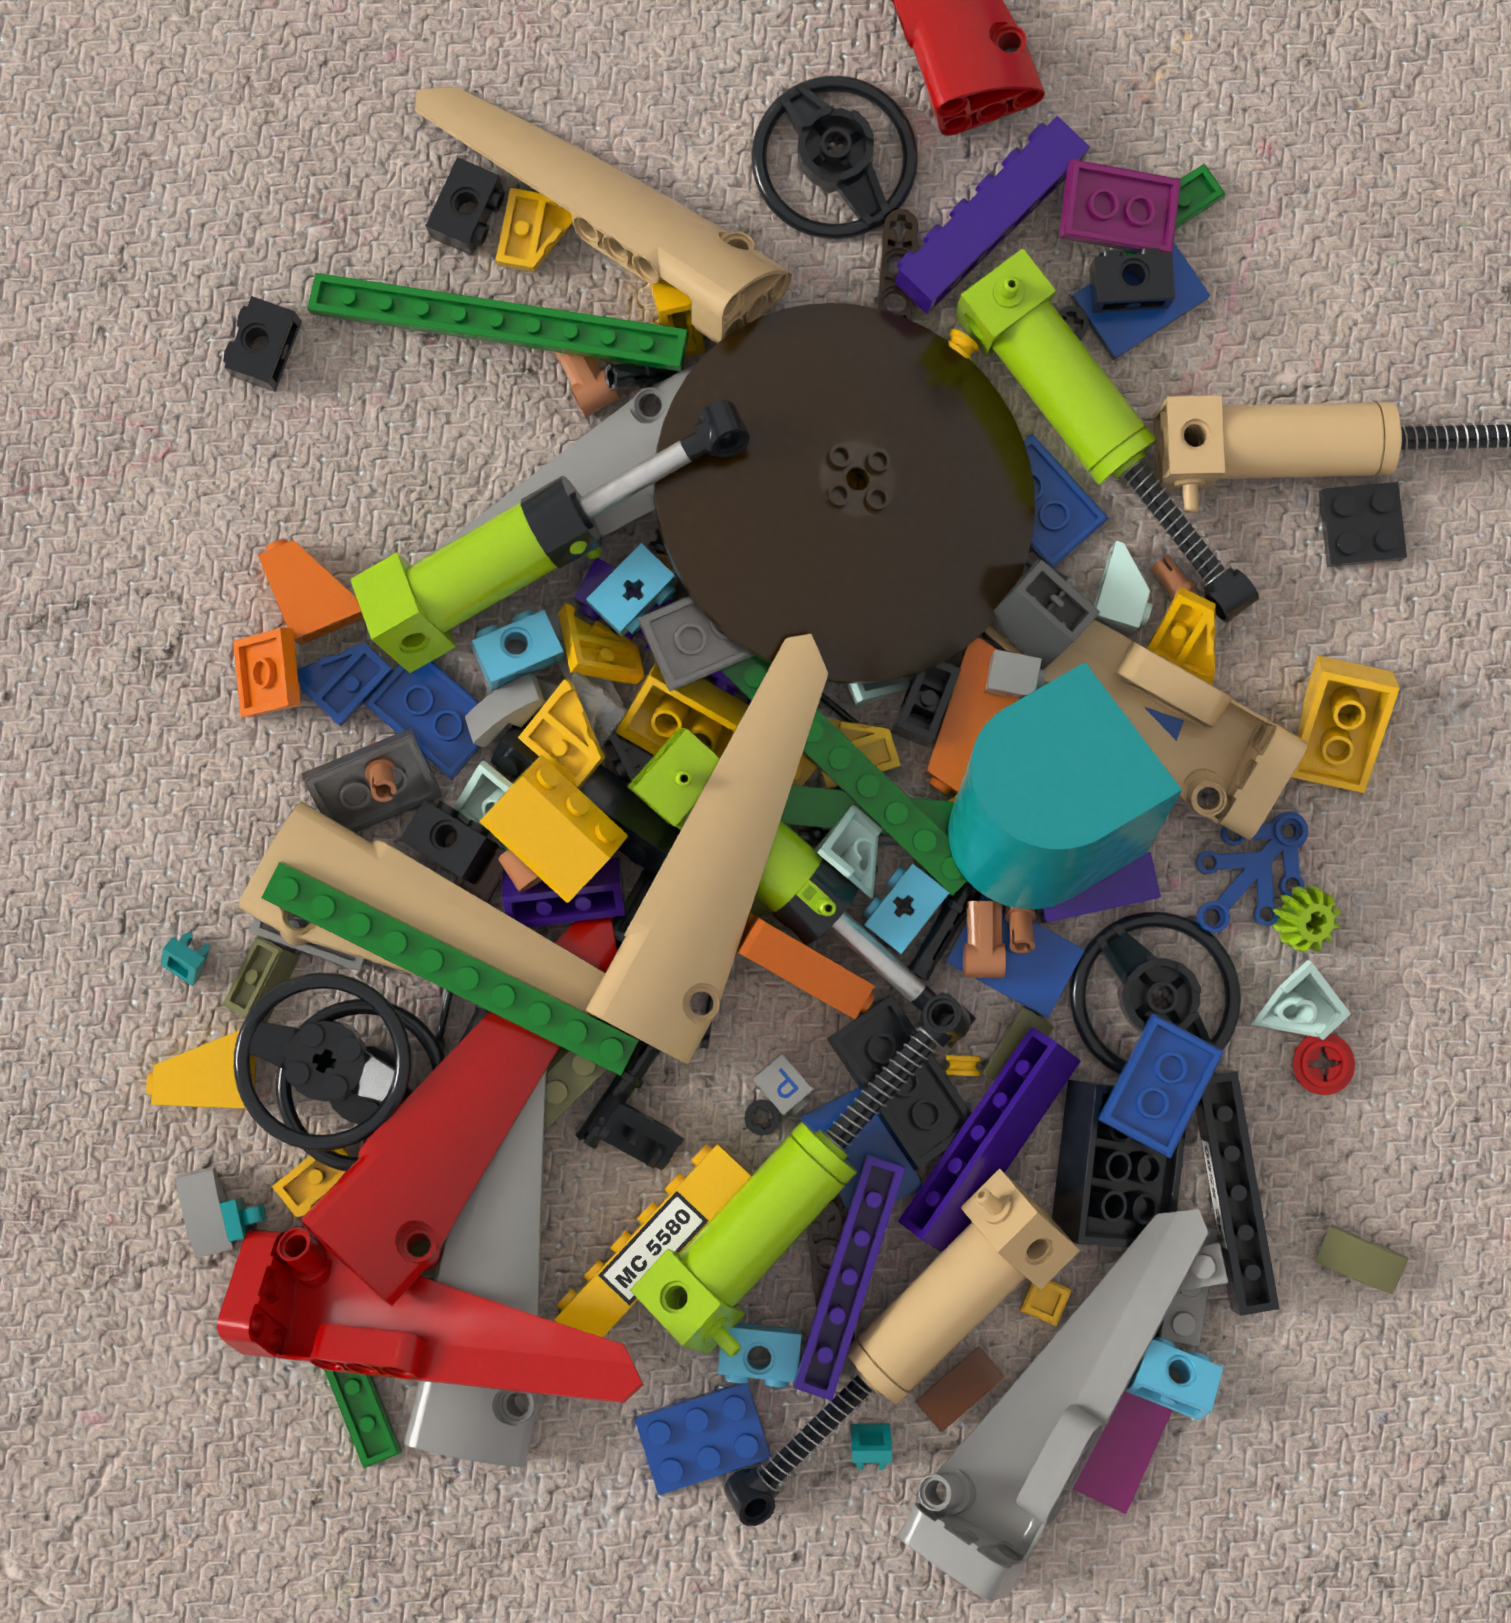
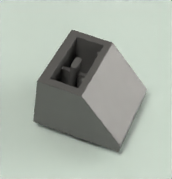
[991,559,1100,670]

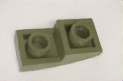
[1315,1224,1409,1294]

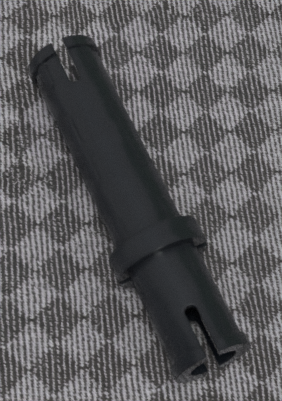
[907,881,979,982]
[575,1039,661,1149]

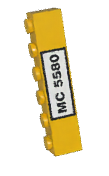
[554,1142,752,1337]

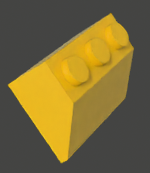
[615,662,749,758]
[479,754,628,903]

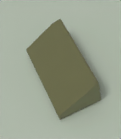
[222,935,299,1022]
[981,1006,1054,1081]

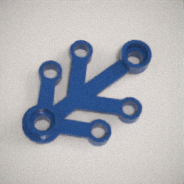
[1195,811,1308,933]

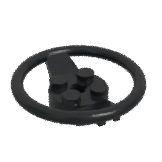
[751,76,918,239]
[1070,912,1241,1075]
[233,972,411,1151]
[276,999,445,1172]

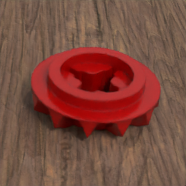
[1291,1033,1355,1095]

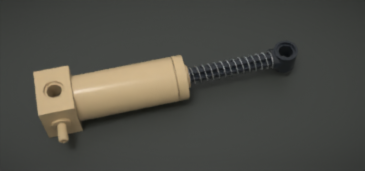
[1153,395,1511,513]
[724,1168,1080,1526]

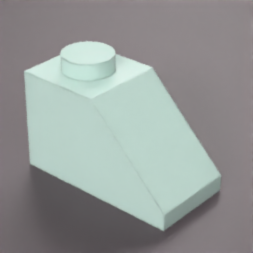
[1093,541,1153,633]

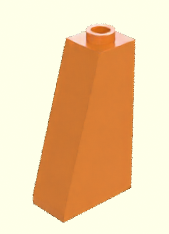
[924,637,1018,796]
[737,912,875,1019]

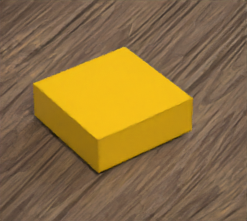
[1019,1280,1072,1326]

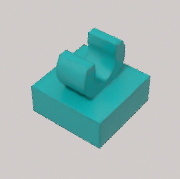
[160,932,210,986]
[220,1197,267,1242]
[851,1423,892,1470]

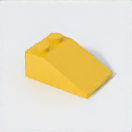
[1291,655,1400,793]

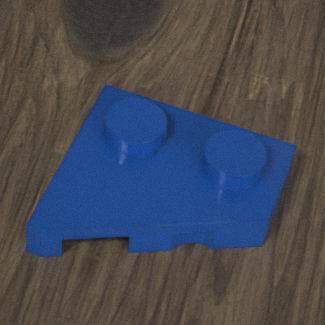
[297,642,393,726]

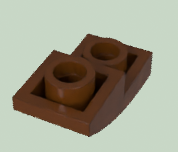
[915,1346,1005,1432]

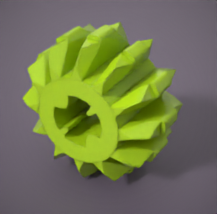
[1272,885,1342,952]

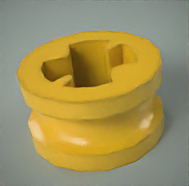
[949,329,980,360]
[945,1055,981,1076]

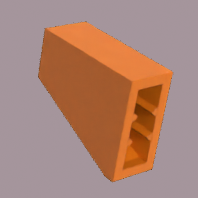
[258,539,364,645]

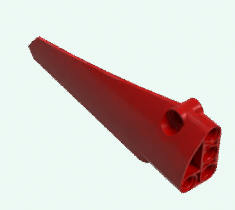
[892,0,1045,136]
[300,917,617,1307]
[217,1227,644,1403]

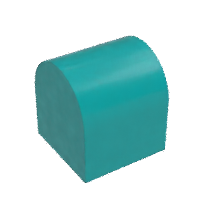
[948,662,1182,909]

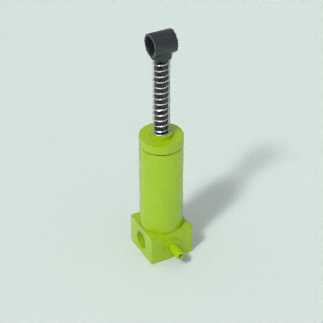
[954,248,1259,623]
[630,994,971,1357]

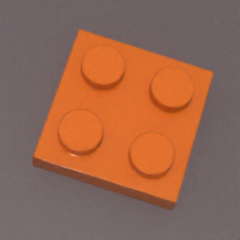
[233,628,301,718]

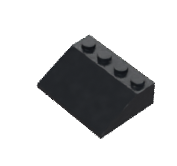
[1052,1080,1186,1247]

